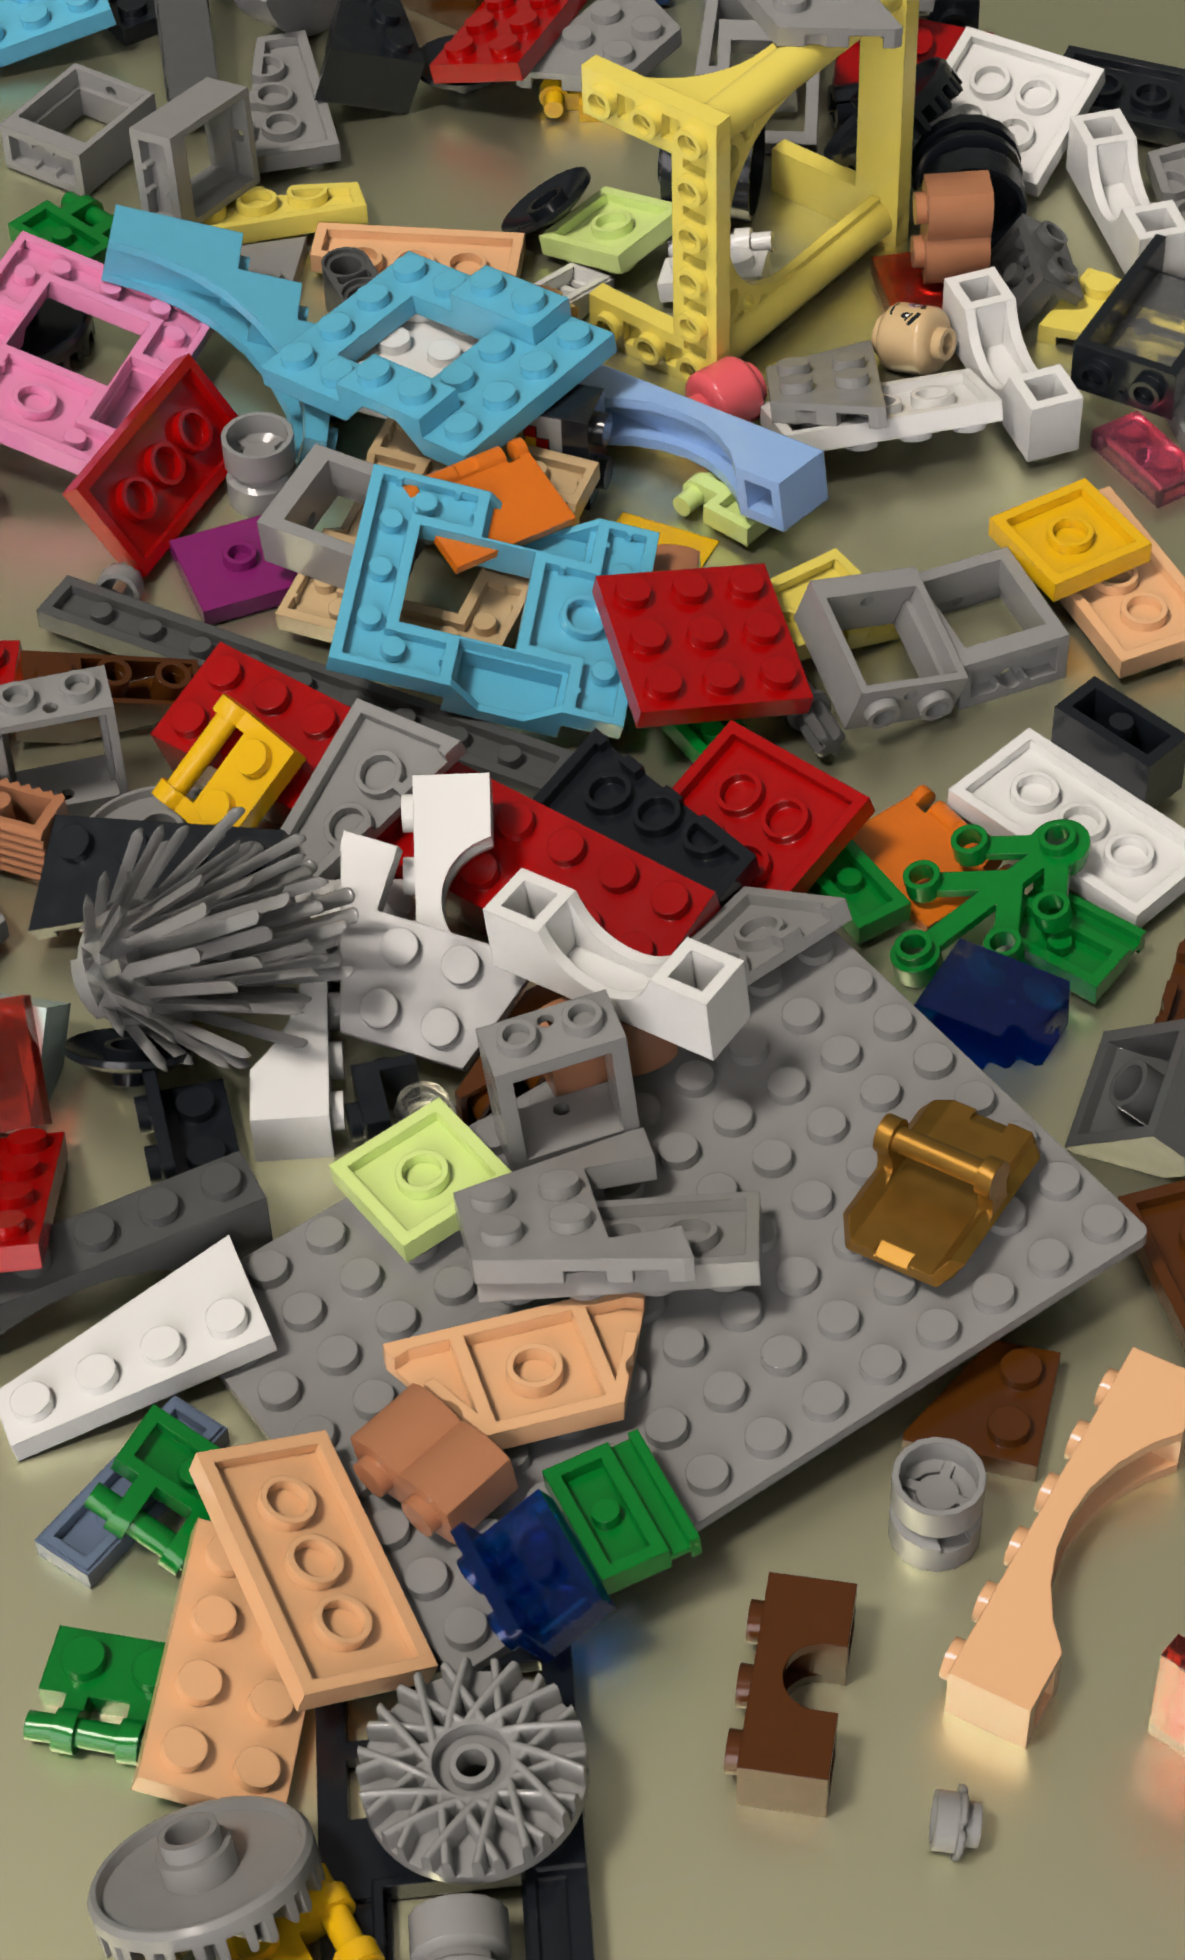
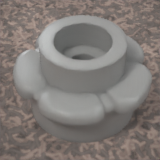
[929,1784,983,1861]

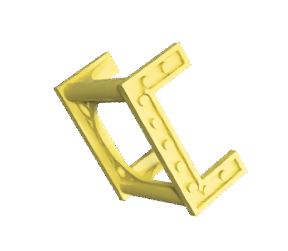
[581,0,919,383]

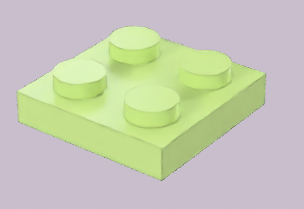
[539,186,672,275]
[329,1097,512,1263]

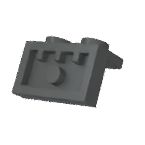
[990,213,1084,331]

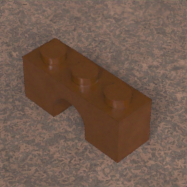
[724,1572,857,1818]

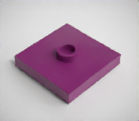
[169,515,298,625]

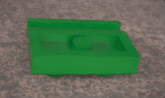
[989,877,1146,1004]
[542,1429,702,1597]

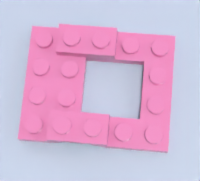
[0,231,215,475]

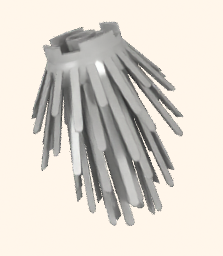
[70,807,359,1072]

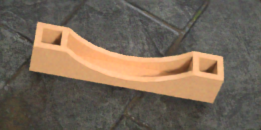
[939,1347,1185,1749]

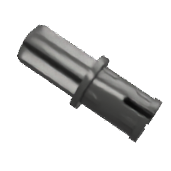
[786,666,846,758]

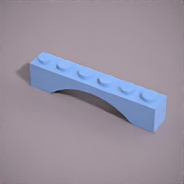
[579,364,829,532]

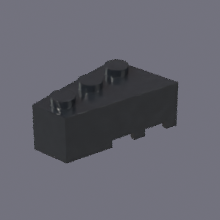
[314,0,425,114]

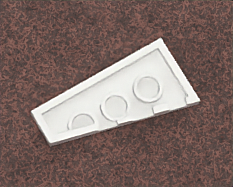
[0,1235,277,1461]

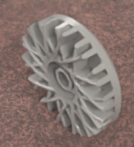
[356,1657,590,1884]
[87,1796,325,1960]

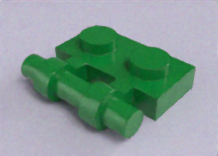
[8,191,114,264]
[83,1404,220,1576]
[23,1625,165,1766]

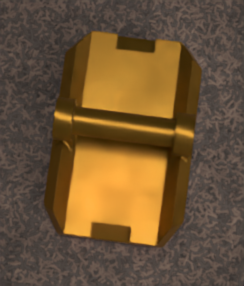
[843,1100,1041,1287]

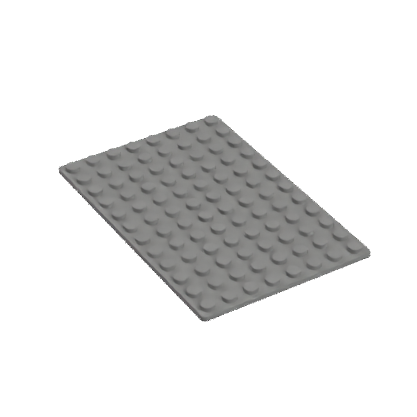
[218,931,1147,1674]

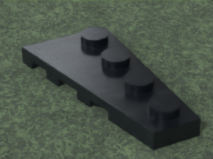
[533,728,760,908]
[28,815,290,940]

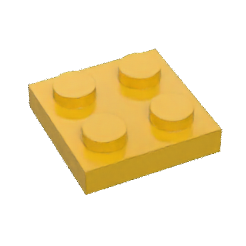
[988,478,1152,602]

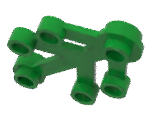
[890,819,1091,988]

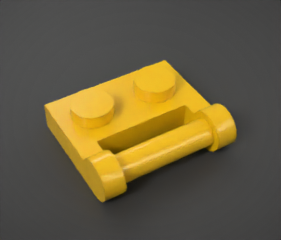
[151,693,307,828]

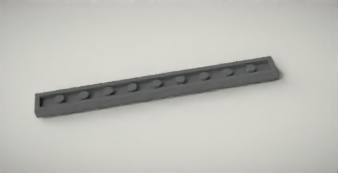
[36,575,574,799]

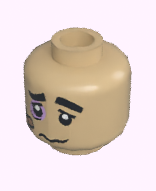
[872,302,956,376]

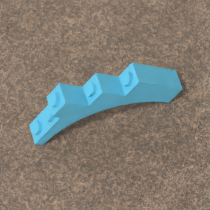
[101,204,338,468]

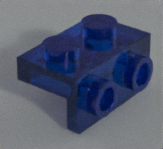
[450,1489,616,1663]

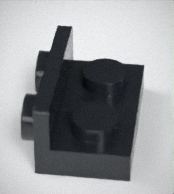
[133,1069,239,1185]

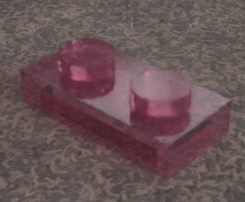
[1091,410,1185,508]

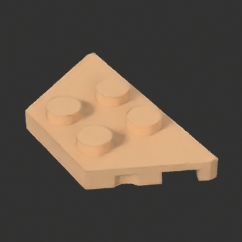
[383,1293,646,1450]

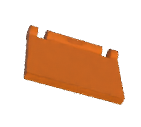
[402,437,576,574]
[852,785,1012,932]

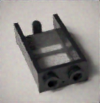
[1071,234,1185,420]

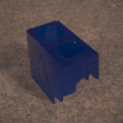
[914,938,1070,1070]

